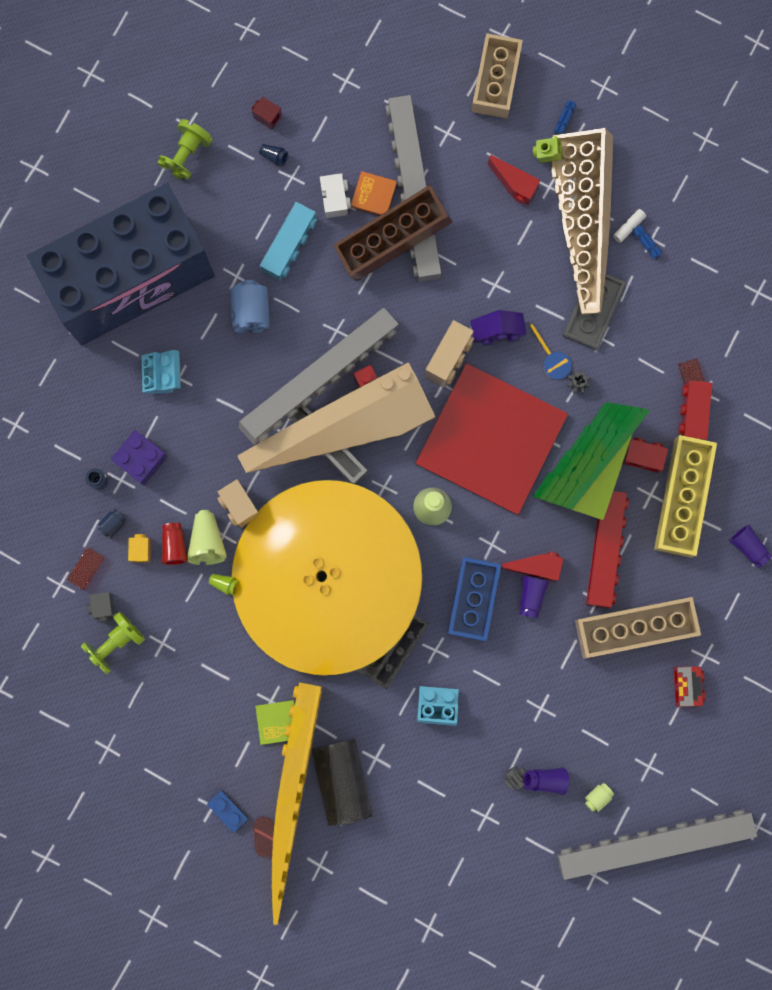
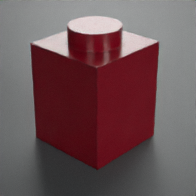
[252,96,282,130]

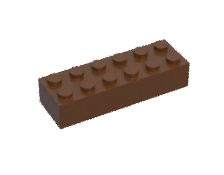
[333,185,453,281]

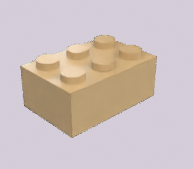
[424,320,474,388]

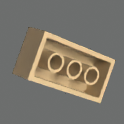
[471,33,523,119]

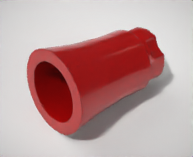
[162,523,188,565]

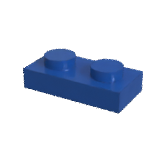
[207,790,249,833]

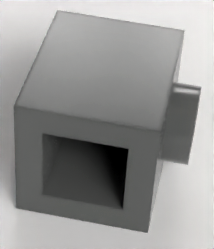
[88,592,115,622]

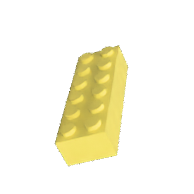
[654,435,717,558]

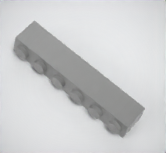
[288,406,367,485]

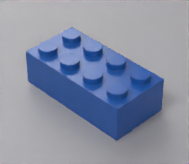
[447,557,501,642]

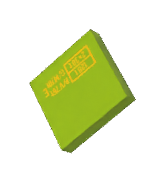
[255,700,295,745]

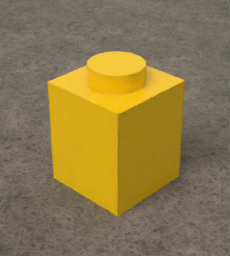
[128,534,151,563]

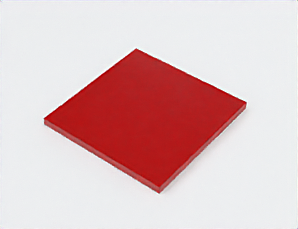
[415,363,568,515]

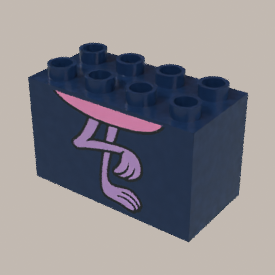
[26,183,215,346]

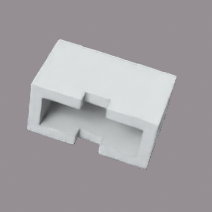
[320,173,351,218]

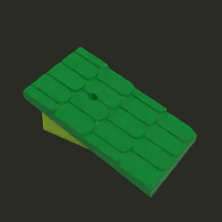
[533,402,651,520]

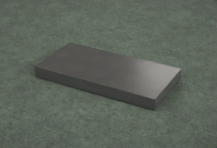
[562,274,626,351]

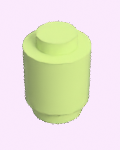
[585,783,614,812]

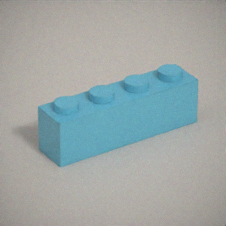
[260,202,318,281]

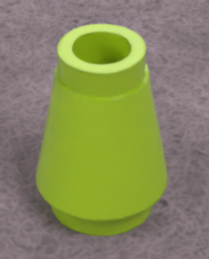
[209,574,238,595]

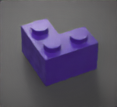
[470,310,527,346]

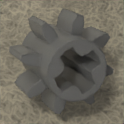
[567,370,590,394]
[504,765,526,790]

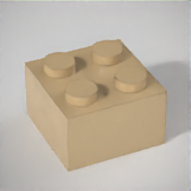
[217,480,260,529]

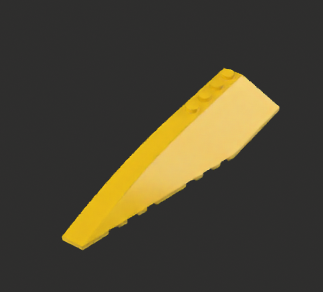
[272,682,323,925]

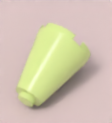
[413,488,452,525]
[187,510,226,565]

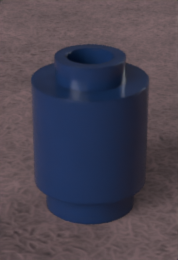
[85,468,108,490]
[98,508,126,537]

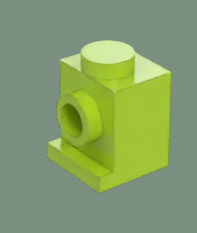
[533,136,562,163]

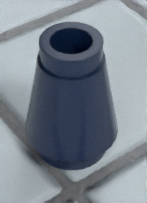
[259,144,288,166]

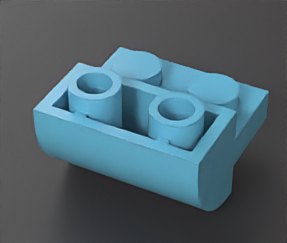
[141,350,181,394]
[417,686,459,726]

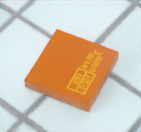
[351,171,397,216]

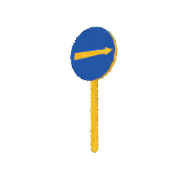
[530,324,572,380]

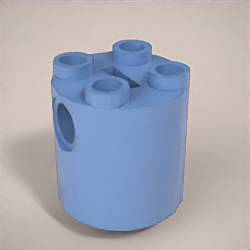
[230,280,270,334]

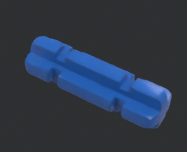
[554,100,576,135]
[633,225,662,259]

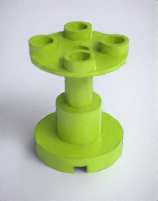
[157,119,213,180]
[81,611,145,674]

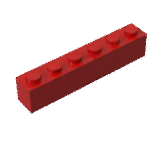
[586,491,629,608]

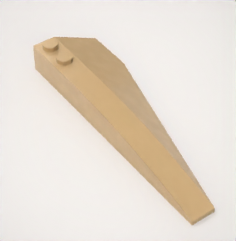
[552,128,613,315]
[238,362,435,473]

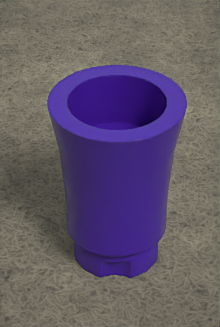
[729,524,772,568]
[519,576,550,618]
[523,767,569,795]

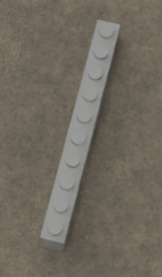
[385,95,441,282]
[238,308,399,445]
[556,809,757,880]

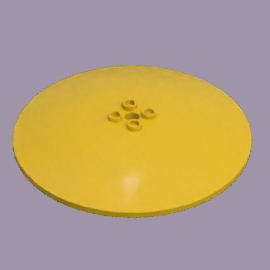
[232,480,422,675]

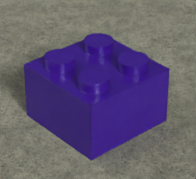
[110,430,168,486]

